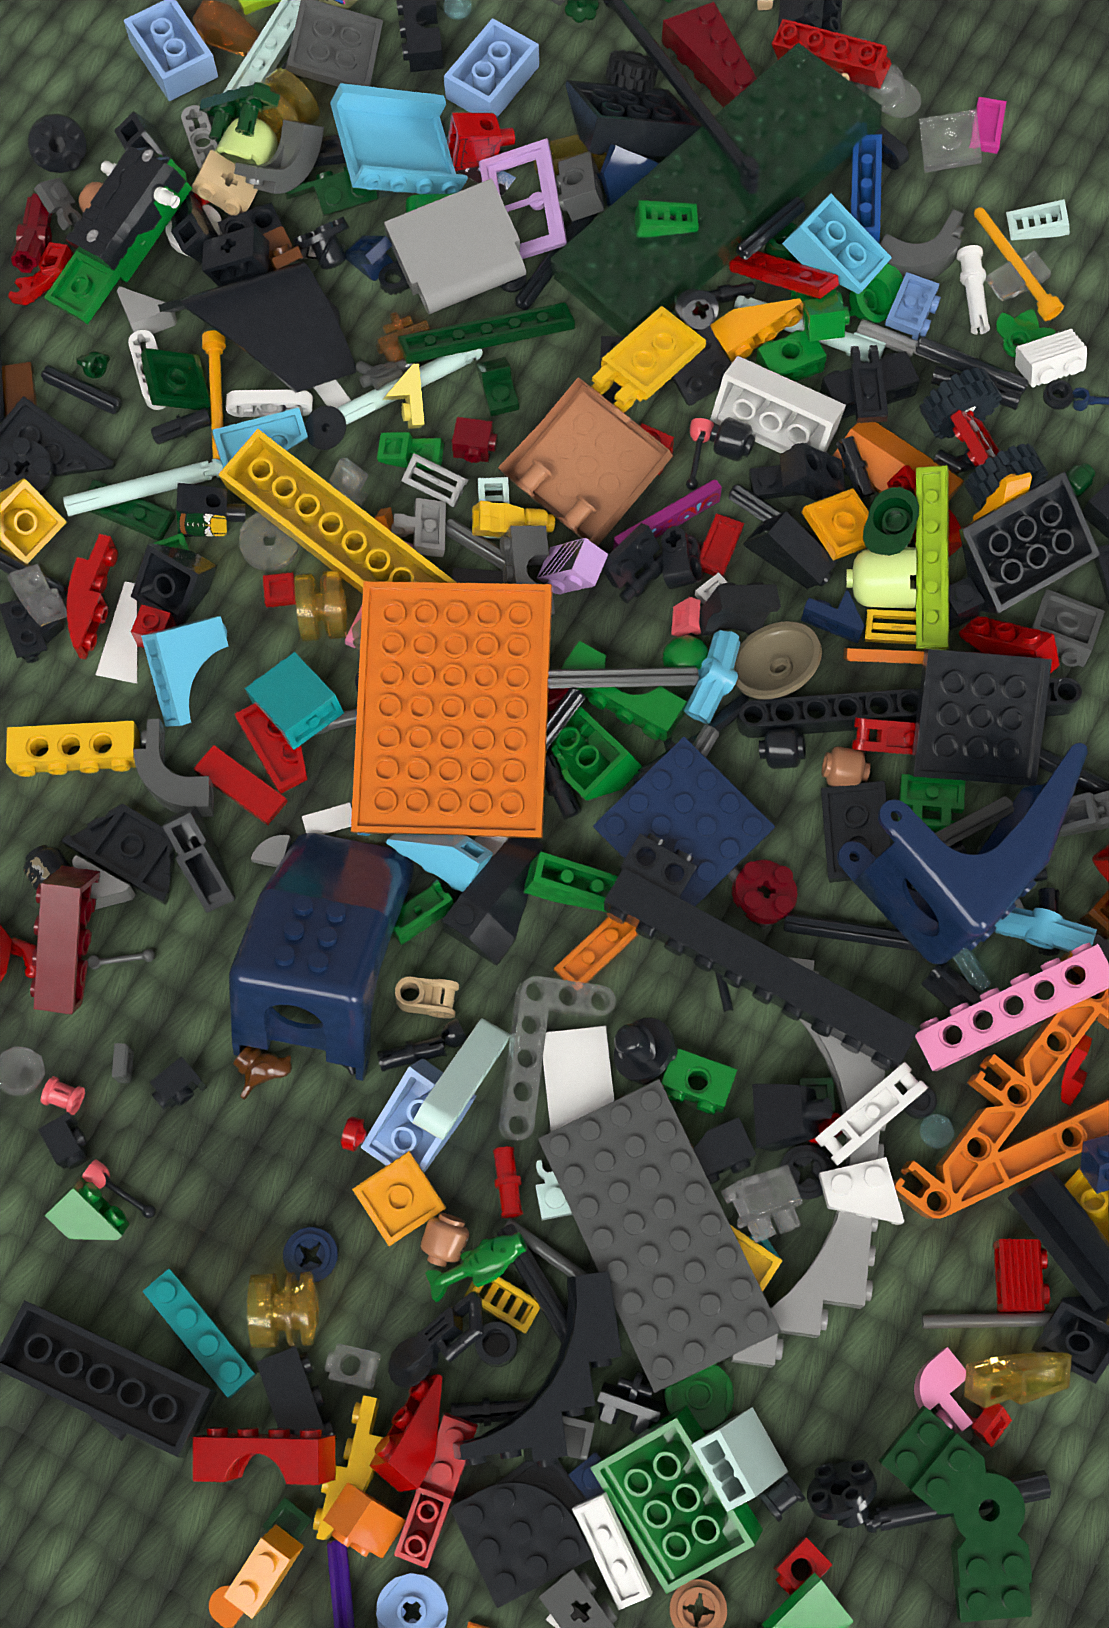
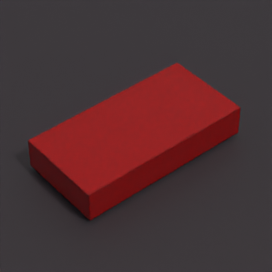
[700,513,745,577]

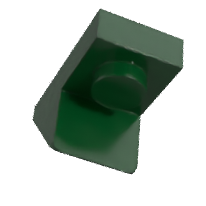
[476,357,519,417]

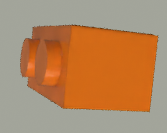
[323,1482,406,1558]

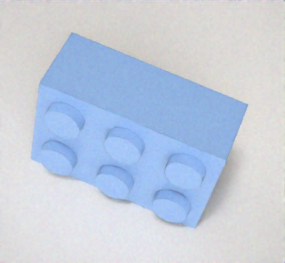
[124,0,218,101]
[444,18,539,117]

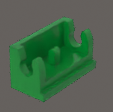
[392,880,454,945]

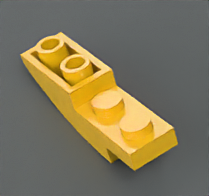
[313,1395,383,1540]

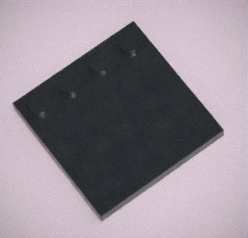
[910,648,1052,786]

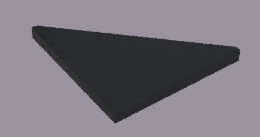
[0,396,116,477]

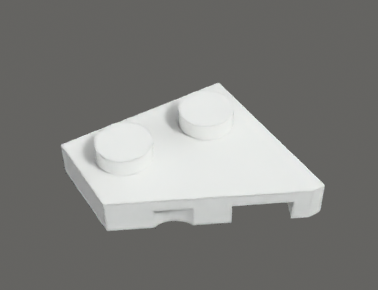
[819,1157,904,1225]

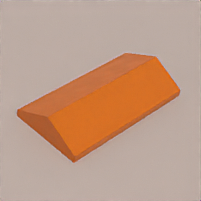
[833,422,964,501]

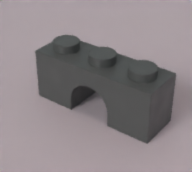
[500,526,555,618]

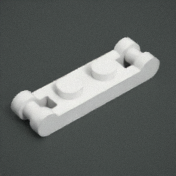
[815,1062,928,1166]

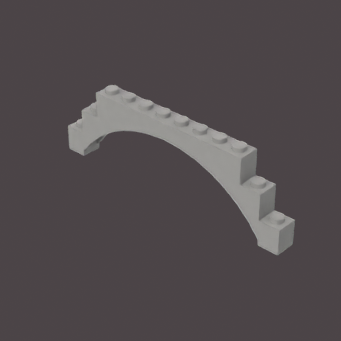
[730,957,886,1368]

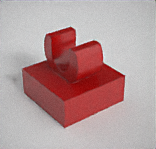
[966,1399,1012,1448]

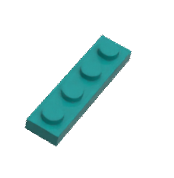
[142,1268,257,1398]

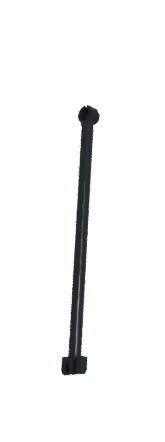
[603,0,759,194]

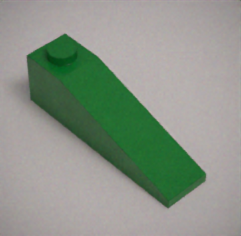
[523,851,618,912]

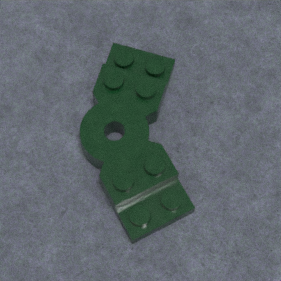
[878,1405,1032,1622]

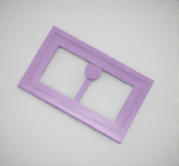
[479,138,568,259]

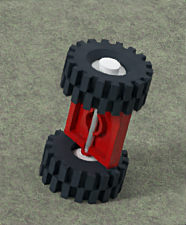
[920,367,1048,511]

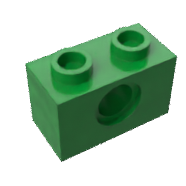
[755,330,827,382]
[661,1048,737,1115]

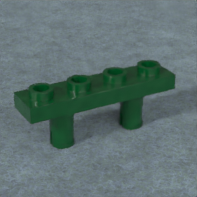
[199,82,280,142]

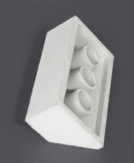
[710,356,846,453]

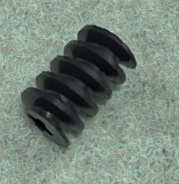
[675,289,719,330]

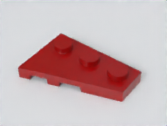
[234,703,308,794]

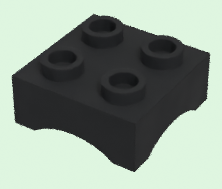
[699,582,781,636]

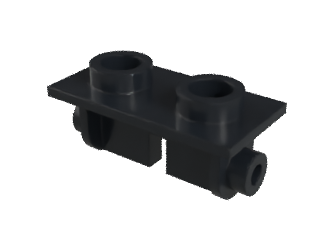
[0,597,48,663]
[921,963,986,1023]

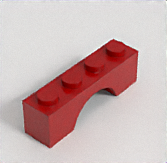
[193,1427,336,1485]

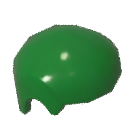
[662,635,709,683]

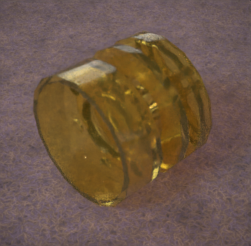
[247,1271,319,1348]

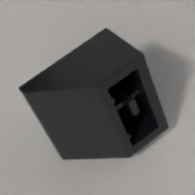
[777,0,842,33]

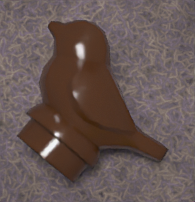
[233,1046,292,1100]

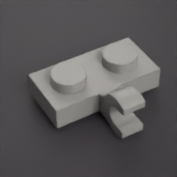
[391,498,446,557]

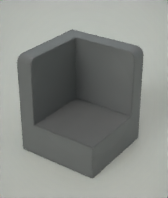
[562,1416,595,1461]

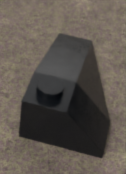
[442,838,543,966]

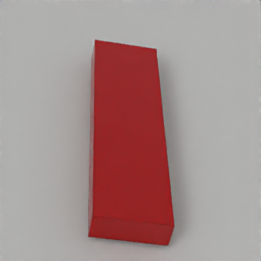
[729,251,839,299]

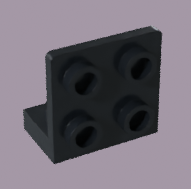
[672,327,731,406]

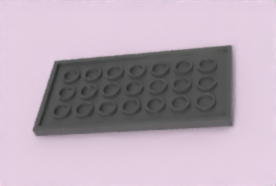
[538,1080,782,1393]

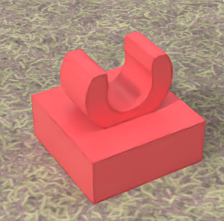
[671,597,701,637]

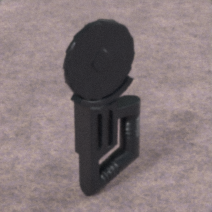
[388,1291,483,1388]

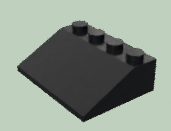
[566,80,701,161]
[959,471,1100,613]

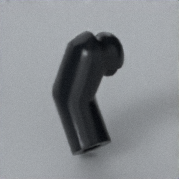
[933,448,976,474]

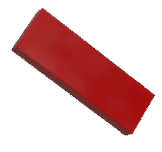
[193,745,288,826]

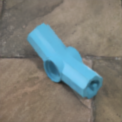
[684,630,740,724]
[995,907,1097,952]

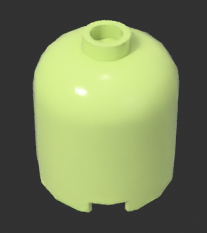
[215,118,279,165]
[847,547,916,609]

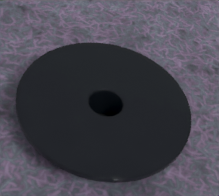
[305,406,346,450]

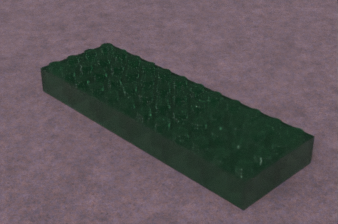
[550,43,882,337]

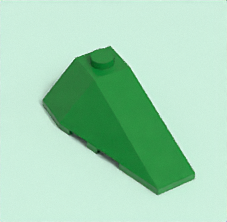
[547,706,642,801]

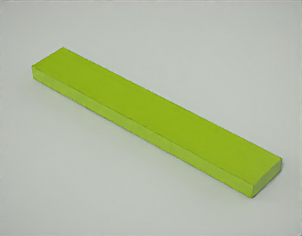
[916,465,949,651]

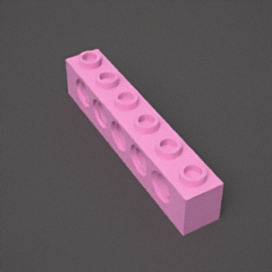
[915,942,1109,1071]

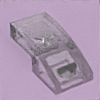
[985,250,1051,301]

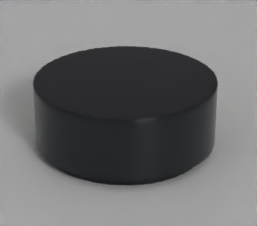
[904,1086,937,1119]

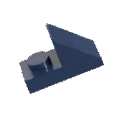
[345,235,393,281]
[801,590,864,644]

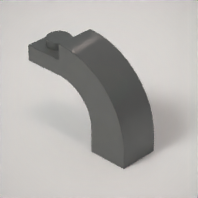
[234,120,324,194]
[880,209,964,280]
[133,719,214,817]

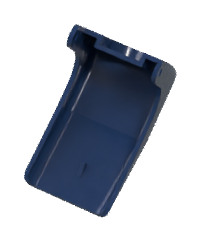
[837,743,1088,964]
[229,833,414,1081]

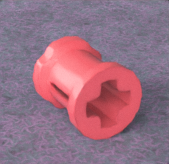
[40,1076,85,1115]

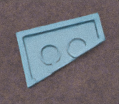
[212,408,308,468]

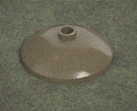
[733,621,822,699]

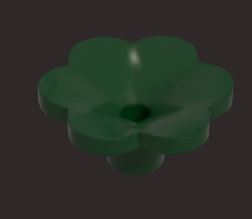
[565,0,599,23]

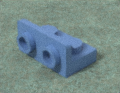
[885,272,941,341]

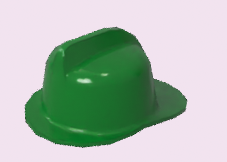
[849,264,903,323]

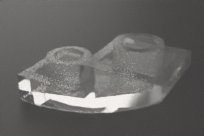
[7,564,67,626]

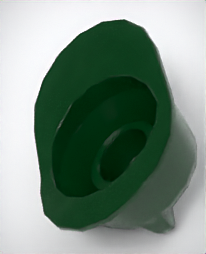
[863,487,920,556]

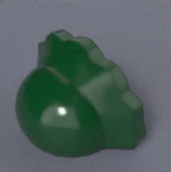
[76,351,110,379]

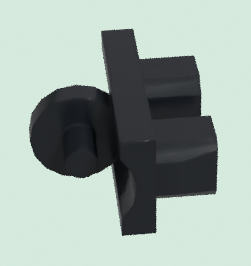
[598,1371,663,1434]

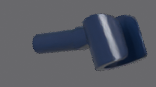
[1073,387,1109,411]

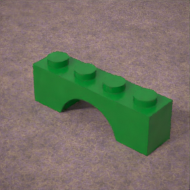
[561,641,687,741]

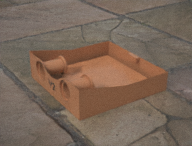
[498,377,673,547]

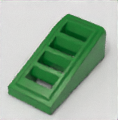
[635,200,699,237]

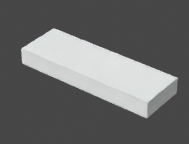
[572,1492,653,1610]

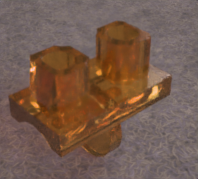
[376,312,430,363]

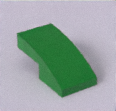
[377,432,444,471]

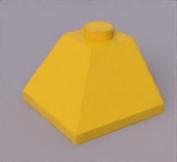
[0,478,67,564]

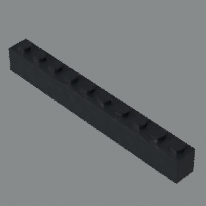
[604,868,919,1071]

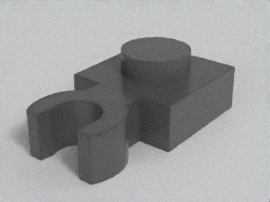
[34,177,82,231]

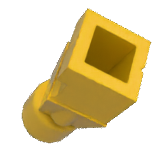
[472,501,555,538]

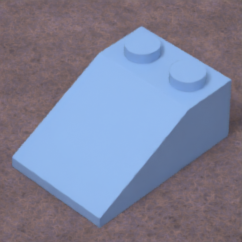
[361,1059,477,1173]

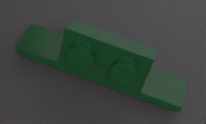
[285,166,378,217]

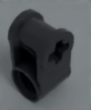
[661,526,702,589]

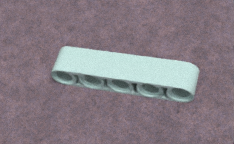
[413,1018,511,1140]

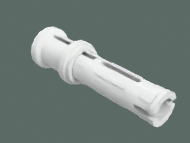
[957,245,990,335]

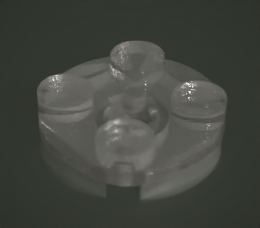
[239,513,301,573]

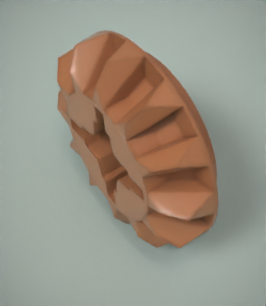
[669,1579,727,1628]

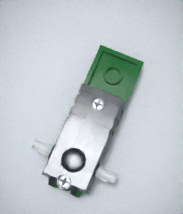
[44,146,192,325]

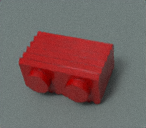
[993,1239,1050,1313]

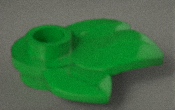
[996,309,1055,358]

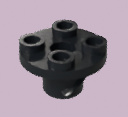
[28,114,87,173]
[293,217,350,270]
[614,1018,678,1085]
[807,1460,877,1528]

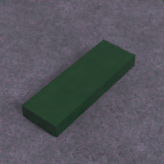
[87,479,175,541]

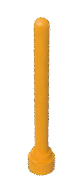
[974,207,1064,321]
[202,330,226,460]

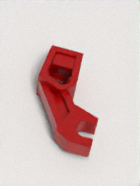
[8,242,74,305]

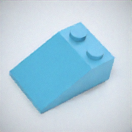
[782,194,892,294]

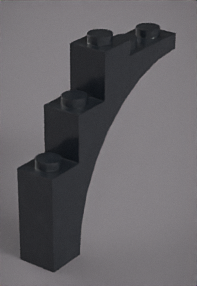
[453,1271,622,1467]

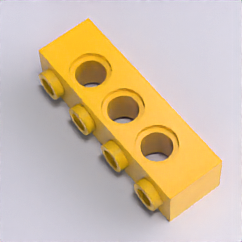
[6,721,140,777]

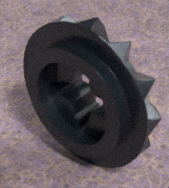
[779,1145,833,1200]

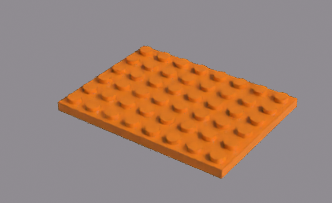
[351,581,553,839]

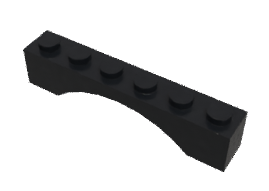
[114,111,218,264]

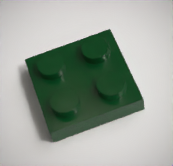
[140,348,211,411]

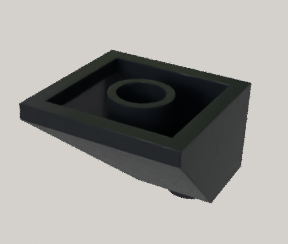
[131,543,217,626]
[1032,1296,1109,1384]

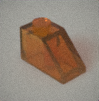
[193,0,259,57]

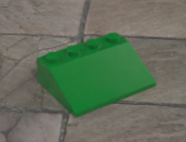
[590,1405,763,1594]

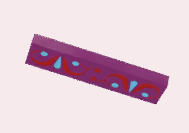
[613,479,722,550]

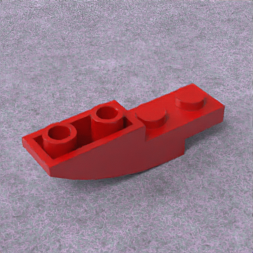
[67,533,118,660]
[394,1413,479,1568]

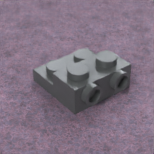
[1031,589,1105,667]

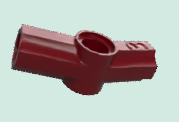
[11,193,52,273]

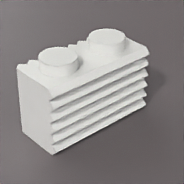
[1015,329,1087,388]

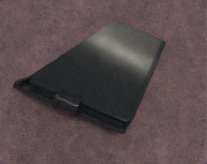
[158,262,357,393]

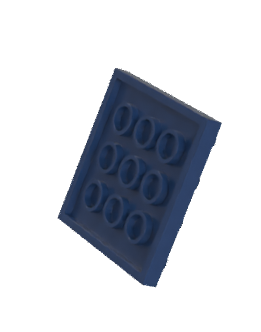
[593,737,775,906]

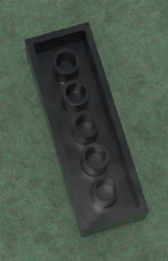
[0,1300,217,1458]

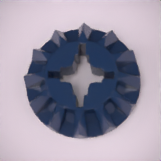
[283,1227,338,1283]

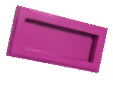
[969,97,1007,154]

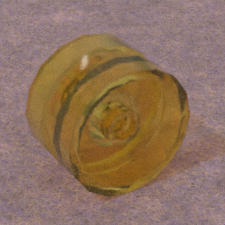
[257,68,320,143]
[295,570,348,642]

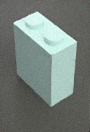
[691,1407,788,1512]

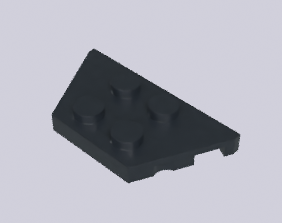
[62,803,175,905]

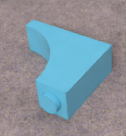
[141,616,228,727]

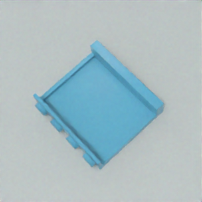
[330,83,468,194]

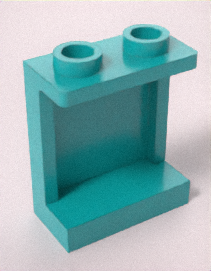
[244,652,344,750]

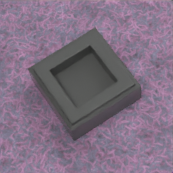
[112,1043,134,1083]

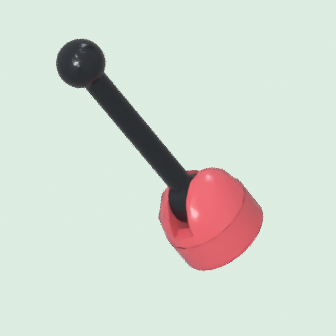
[686,418,714,490]
[82,1159,156,1219]

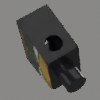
[176,483,246,537]

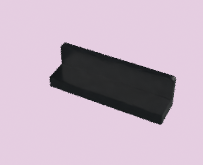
[1008,1169,1109,1311]

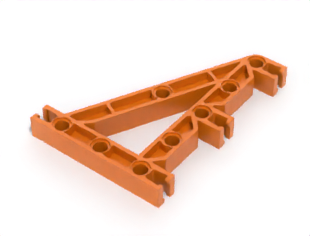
[893,951,1109,1219]

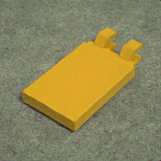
[591,306,706,413]

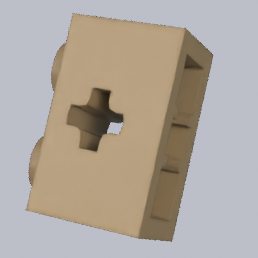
[191,150,258,216]

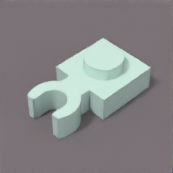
[536,1160,573,1220]

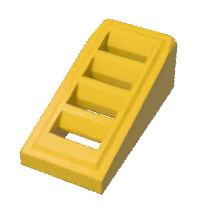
[463,1277,540,1334]

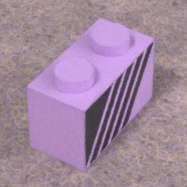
[537,538,608,594]

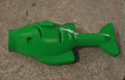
[425,1232,527,1302]

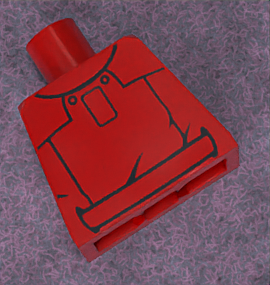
[447,112,515,171]

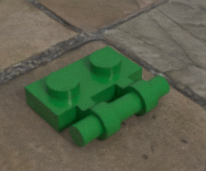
[897,774,965,832]

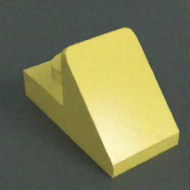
[382,364,424,429]

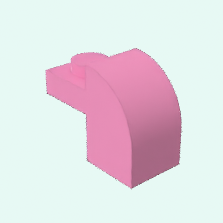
[914,1347,973,1433]

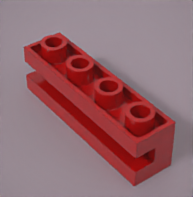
[772,19,892,89]

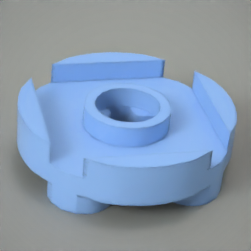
[376,1573,449,1628]

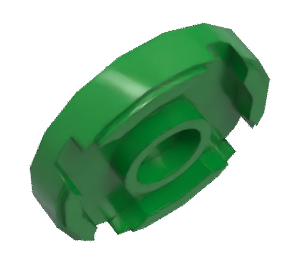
[664,1364,734,1431]

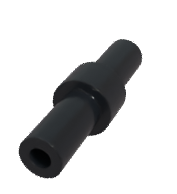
[697,282,755,305]

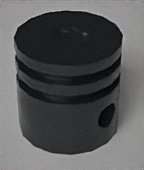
[475,1322,518,1367]

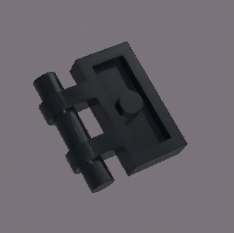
[602,523,663,603]

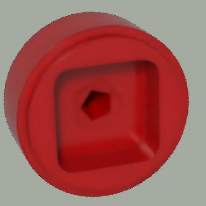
[341,1116,367,1152]

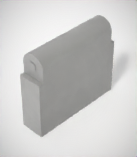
[384,178,526,314]

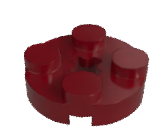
[732,860,797,924]

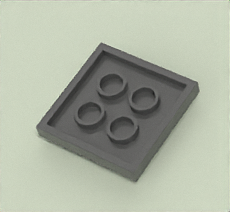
[285,0,383,87]

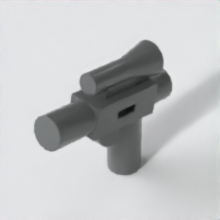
[356,359,413,390]

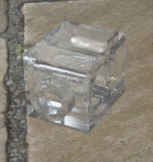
[325,1343,381,1390]

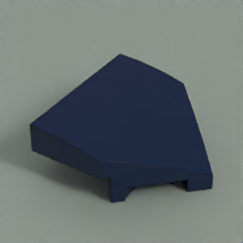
[597,144,663,208]

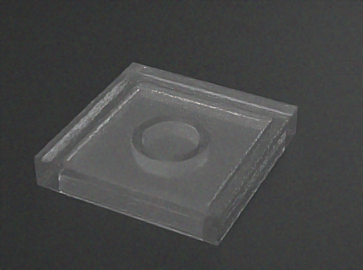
[919,109,982,173]

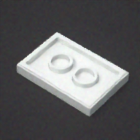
[540,1026,614,1132]

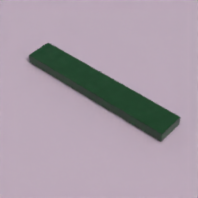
[398,302,575,364]

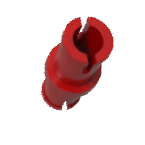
[493,1146,523,1218]

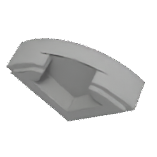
[251,835,291,867]

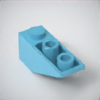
[386,834,493,892]

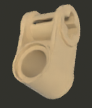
[395,977,459,1018]

